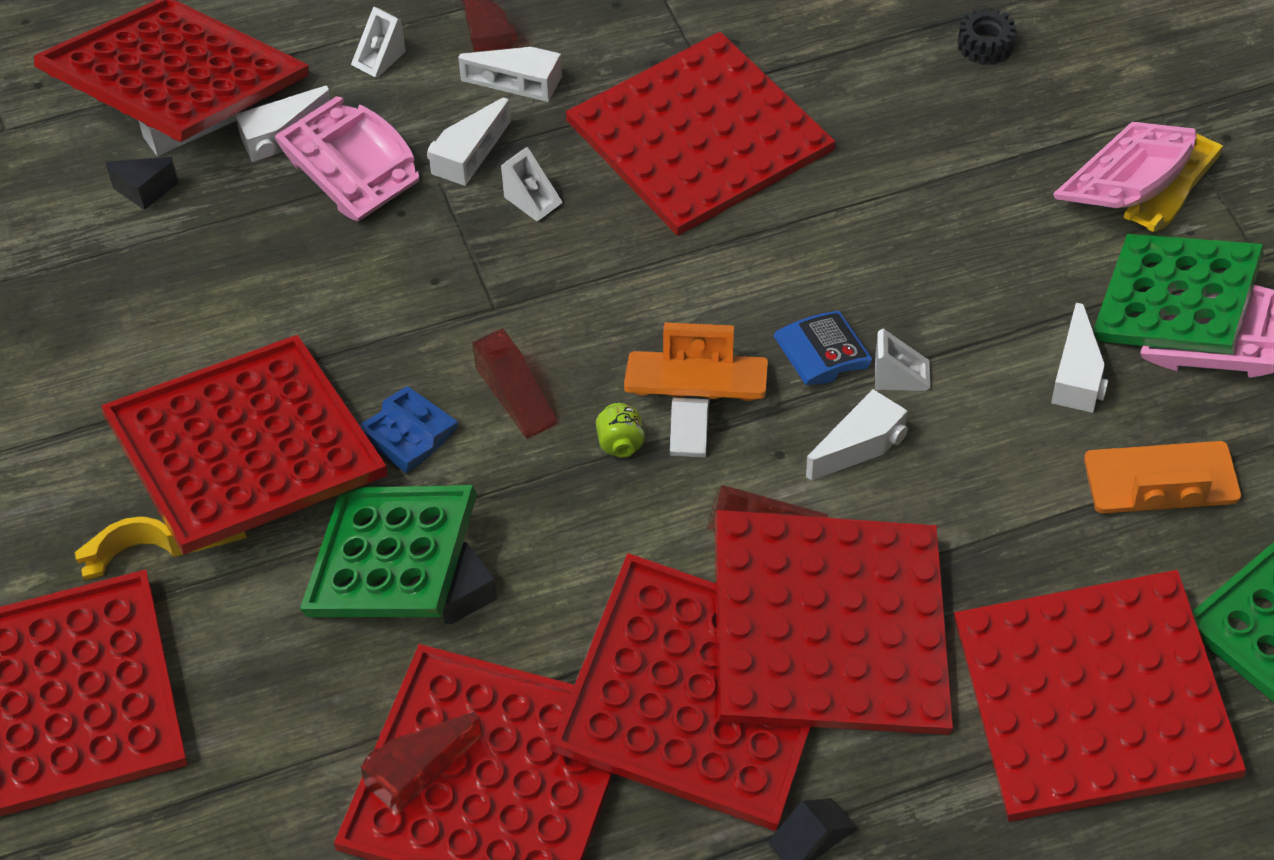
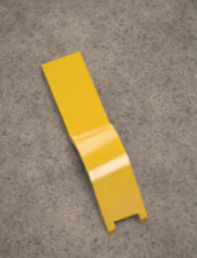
[1123,134,1223,232]
[75,516,247,581]

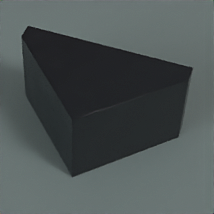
[106,156,178,210]
[443,542,497,624]
[769,798,857,860]

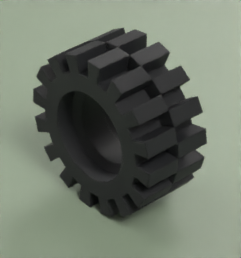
[957,7,1016,65]

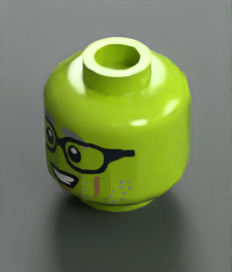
[596,403,645,457]

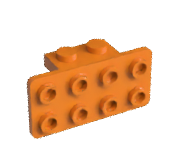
[624,322,768,401]
[1084,441,1241,514]

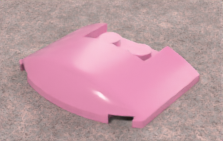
[275,96,419,222]
[1053,122,1197,208]
[1140,285,1274,378]

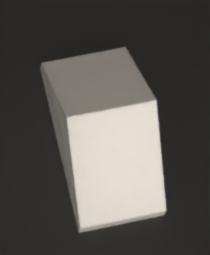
[351,7,406,78]
[501,147,563,221]
[875,329,930,391]
[670,396,710,458]

